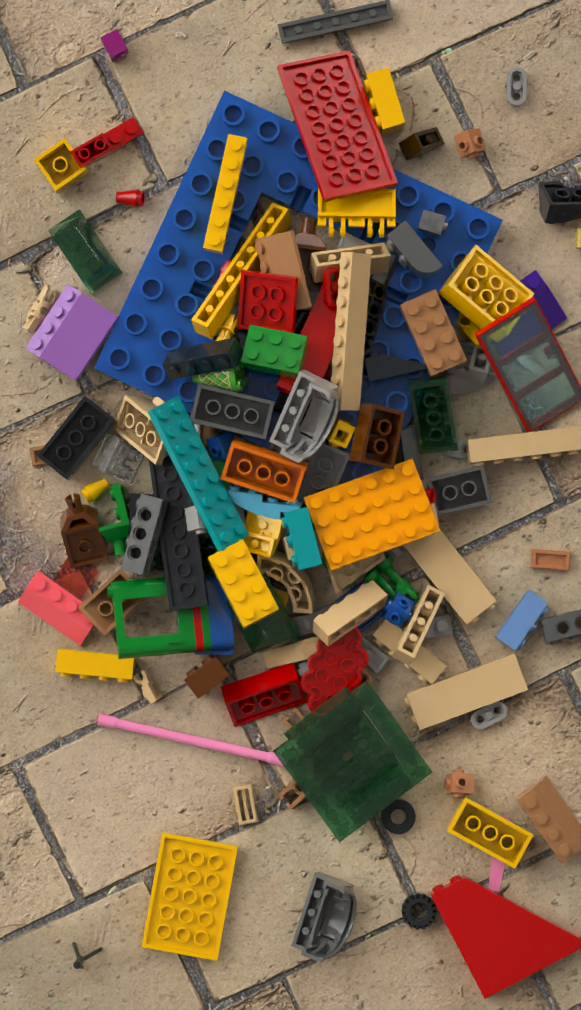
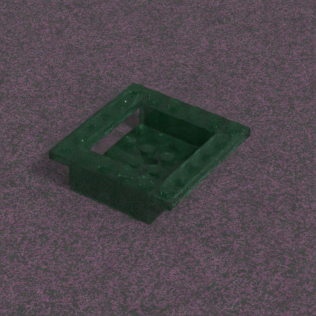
[273,681,432,842]

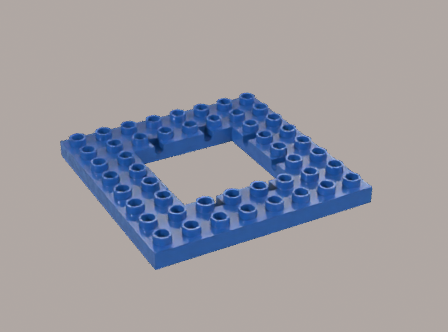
[94,90,503,484]

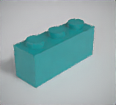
[281,507,322,570]

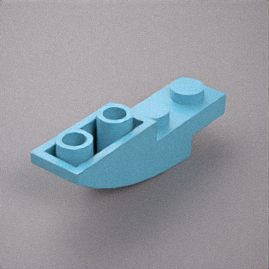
[226,485,302,519]

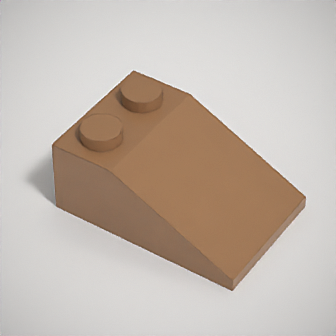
[78,568,146,636]

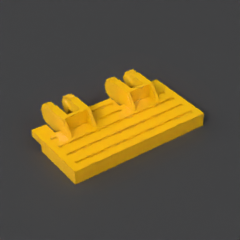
[318,188,396,237]

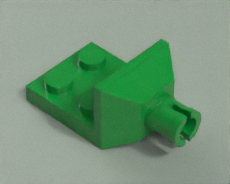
[99,483,130,556]

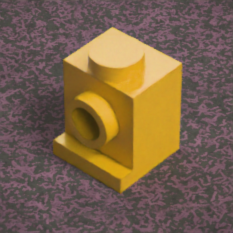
[326,417,356,448]

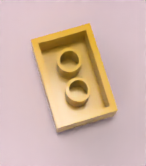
[363,67,405,136]

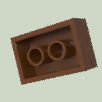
[349,403,405,470]
[184,655,231,698]

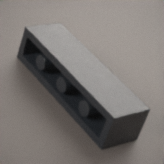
[162,337,243,380]

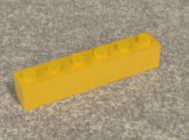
[203,134,248,255]

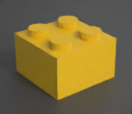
[33,138,89,195]

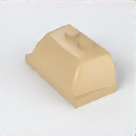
[113,395,169,465]

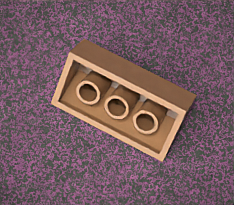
[255,230,312,310]
[515,776,581,863]

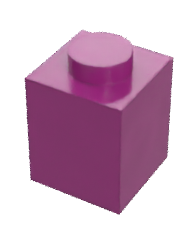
[100,29,129,62]

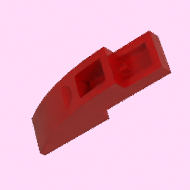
[70,117,144,168]

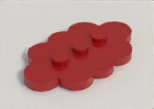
[300,627,369,716]

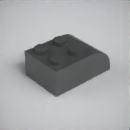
[386,220,443,277]
[427,465,492,516]

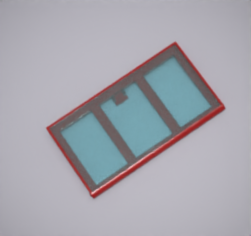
[475,297,581,433]

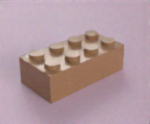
[399,289,467,378]

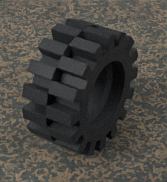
[401,893,437,930]

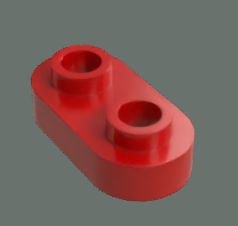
[323,268,340,307]

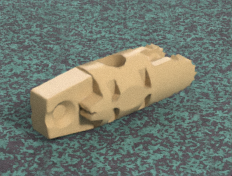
[24,284,60,333]

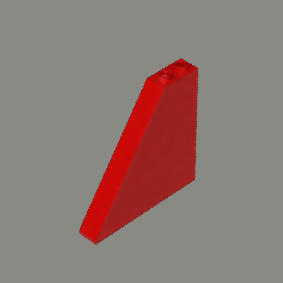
[430,875,581,999]

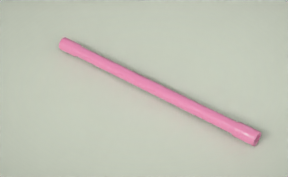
[97,714,287,767]

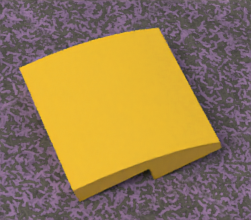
[238,511,283,558]

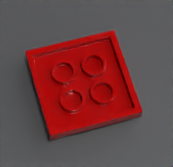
[237,270,299,333]

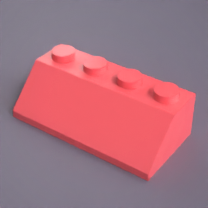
[18,571,94,646]

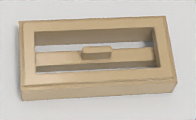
[232,784,258,825]

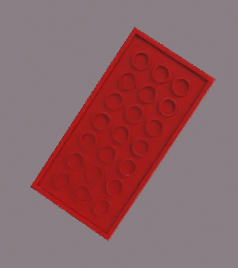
[277,50,398,202]

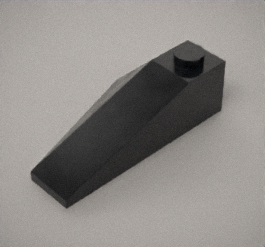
[538,182,581,224]

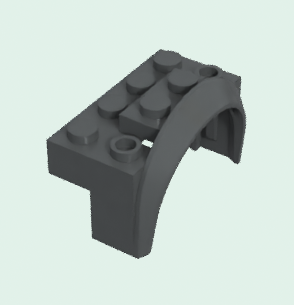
[291,872,357,962]

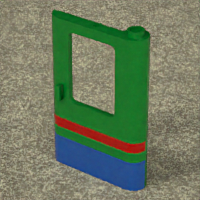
[107,573,235,659]

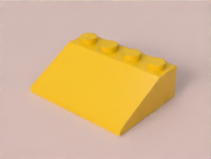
[438,245,534,342]

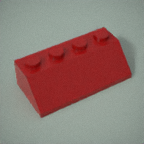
[221,663,307,727]

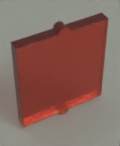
[53,557,98,598]

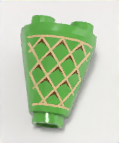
[192,358,248,393]

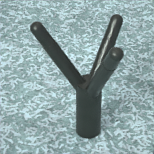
[72,942,103,969]

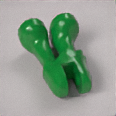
[363,554,419,602]

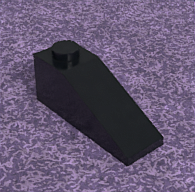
[364,352,427,383]

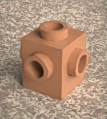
[454,128,486,160]
[444,770,474,798]

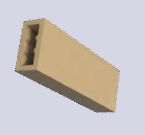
[403,530,496,625]
[404,653,528,730]

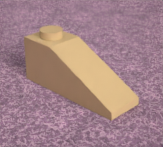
[262,636,319,669]

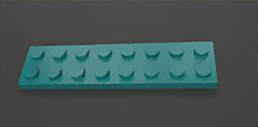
[147,395,249,552]

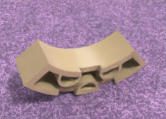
[257,550,315,614]

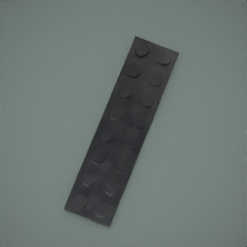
[149,455,209,612]

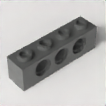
[120,494,169,576]
[540,609,581,645]

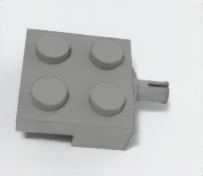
[447,340,503,383]

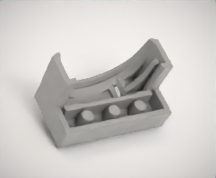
[269,369,340,463]

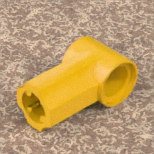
[457,314,491,349]

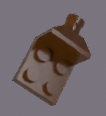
[295,218,326,292]
[60,494,108,568]

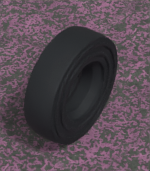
[381,799,416,834]

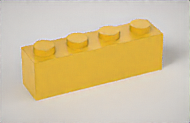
[55,648,135,683]

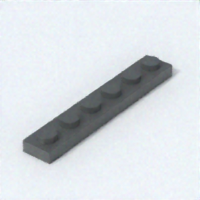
[278,0,393,44]

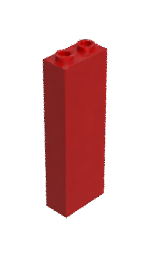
[277,284,337,404]

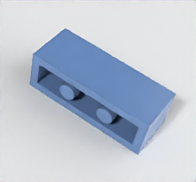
[495,590,548,650]

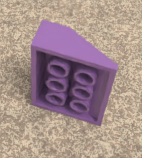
[26,284,119,382]

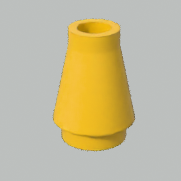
[80,478,110,504]

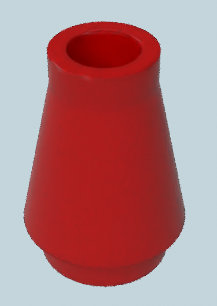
[116,189,145,208]

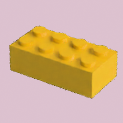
[208,539,279,629]
[446,795,533,869]

